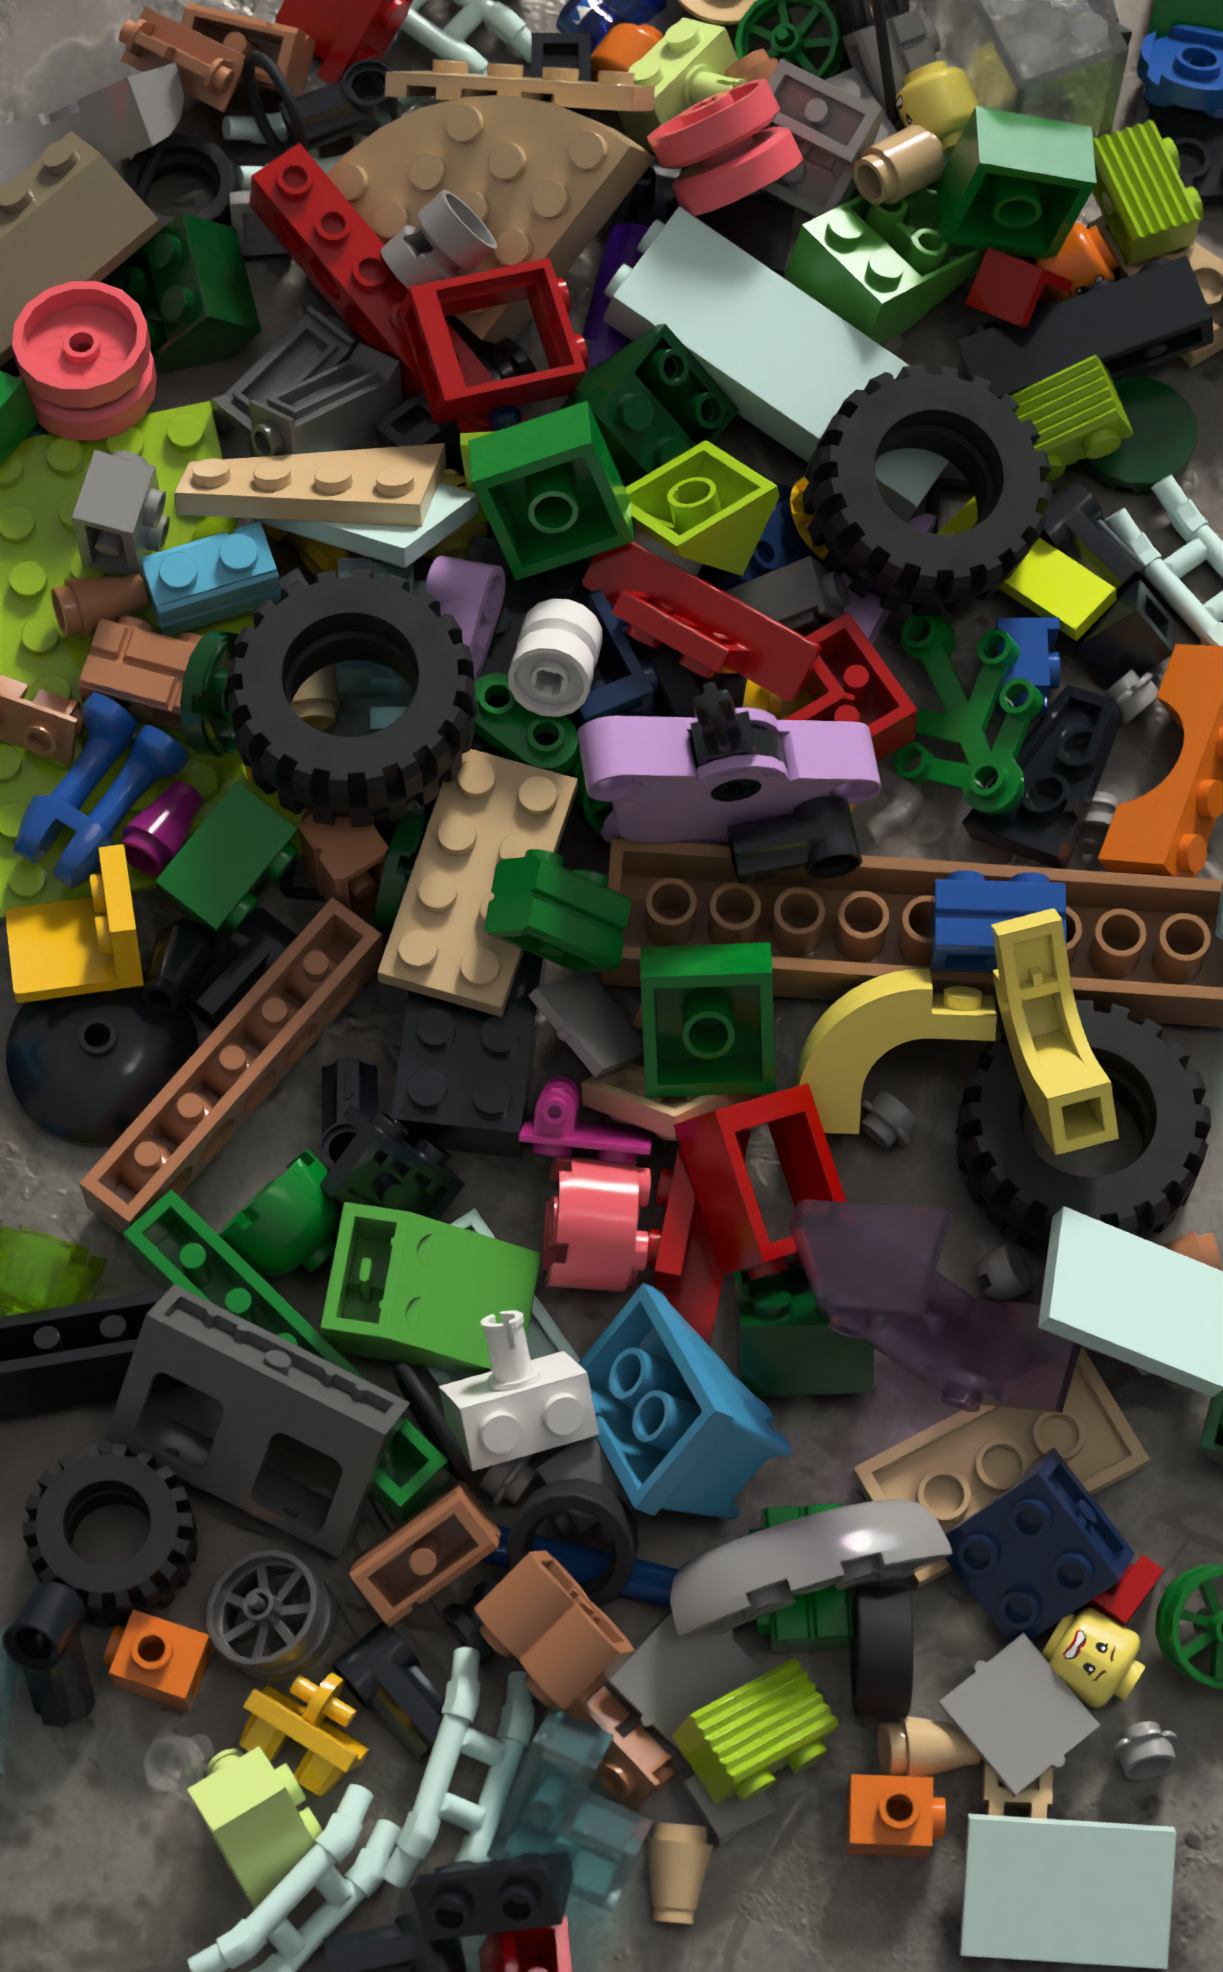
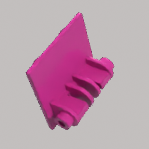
[519,1076,654,1163]

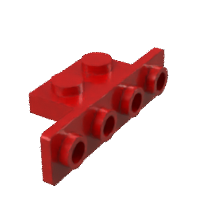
[582,542,821,701]
[646,1130,751,1347]

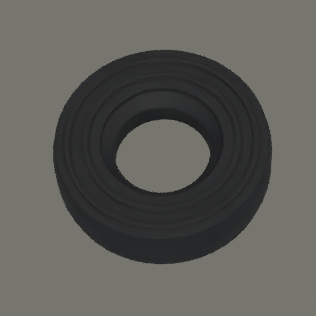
[631,640,702,718]

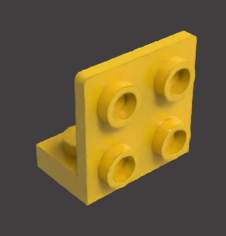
[5,844,144,1003]

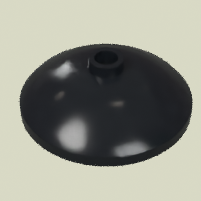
[6,970,199,1148]

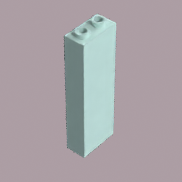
[603,206,949,522]

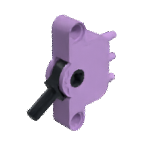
[577,682,882,844]

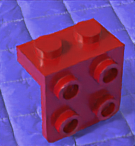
[276,0,413,84]

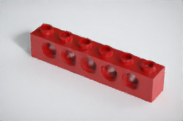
[249,142,528,433]

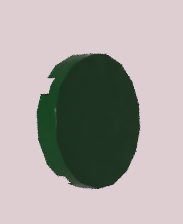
[1081,377,1197,493]
[180,630,239,757]
[374,810,430,935]

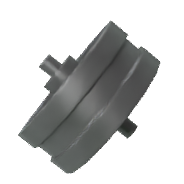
[206,1549,337,1682]

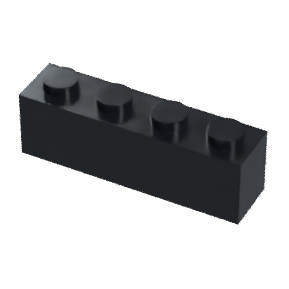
[957,255,1214,399]
[0,1289,189,1418]

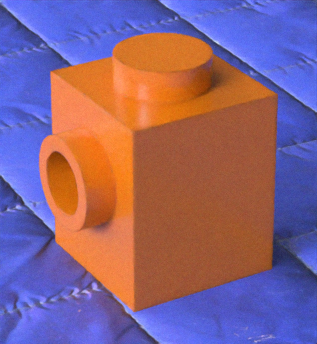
[104,1609,214,1713]
[846,1774,946,1858]

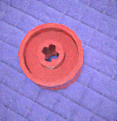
[647,78,804,216]
[12,281,157,441]

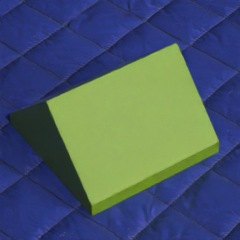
[625,440,780,576]

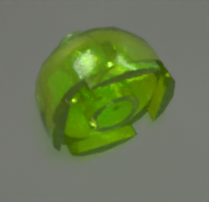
[0,1219,108,1317]

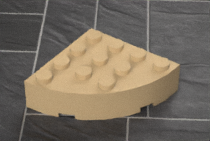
[326,95,656,344]

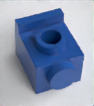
[992,617,1060,717]

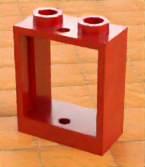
[399,258,589,424]
[674,1083,856,1280]

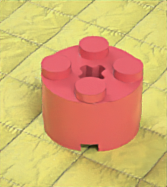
[542,1156,651,1292]

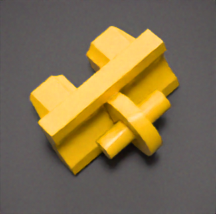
[239,1672,371,1796]

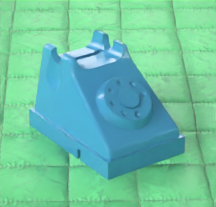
[578,1283,792,1520]

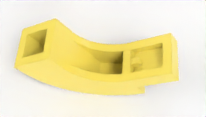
[991,908,1119,1155]
[794,968,997,1134]

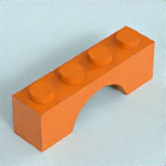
[1098,644,1223,878]

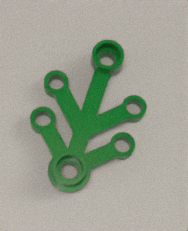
[893,613,1043,815]

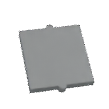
[529,973,644,1077]
[606,1609,765,1759]
[937,1633,1101,1797]

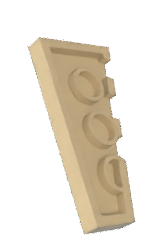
[385,60,655,111]
[174,443,446,527]

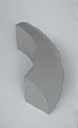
[0,63,184,187]
[670,1498,953,1638]

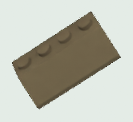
[0,131,164,367]

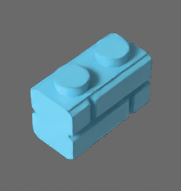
[140,521,282,636]

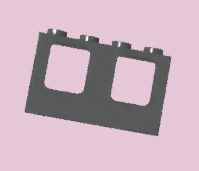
[105,1284,410,1558]

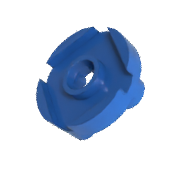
[1136,25,1223,119]

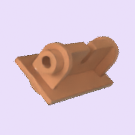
[119,6,245,112]
[0,675,86,765]
[543,1684,677,1816]

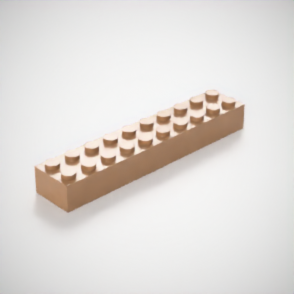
[602,838,1223,1028]

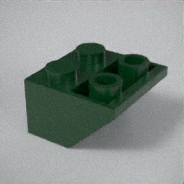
[107,213,262,375]
[559,324,739,488]
[733,1256,874,1397]

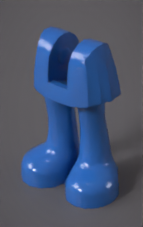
[13,692,191,889]

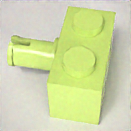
[617,18,749,153]
[187,1746,323,1910]

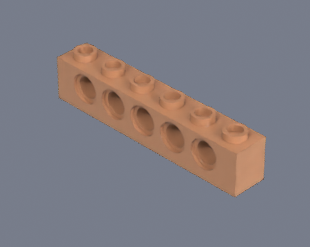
[79,897,384,1236]

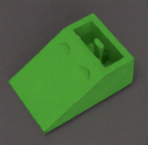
[785,179,987,345]
[321,1202,541,1375]

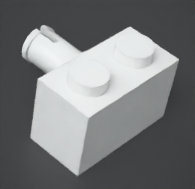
[439,1311,599,1471]

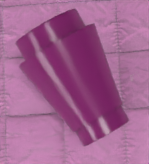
[120,781,204,876]

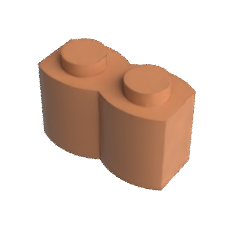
[474,1550,635,1710]

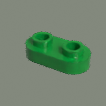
[474,673,578,774]

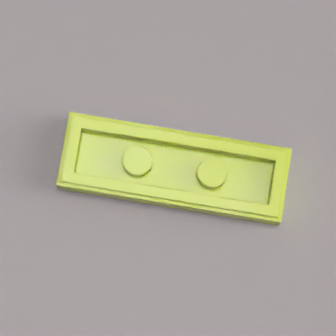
[936,495,1117,641]

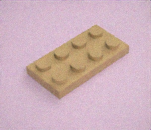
[377,749,578,1017]
[852,1347,1150,1589]

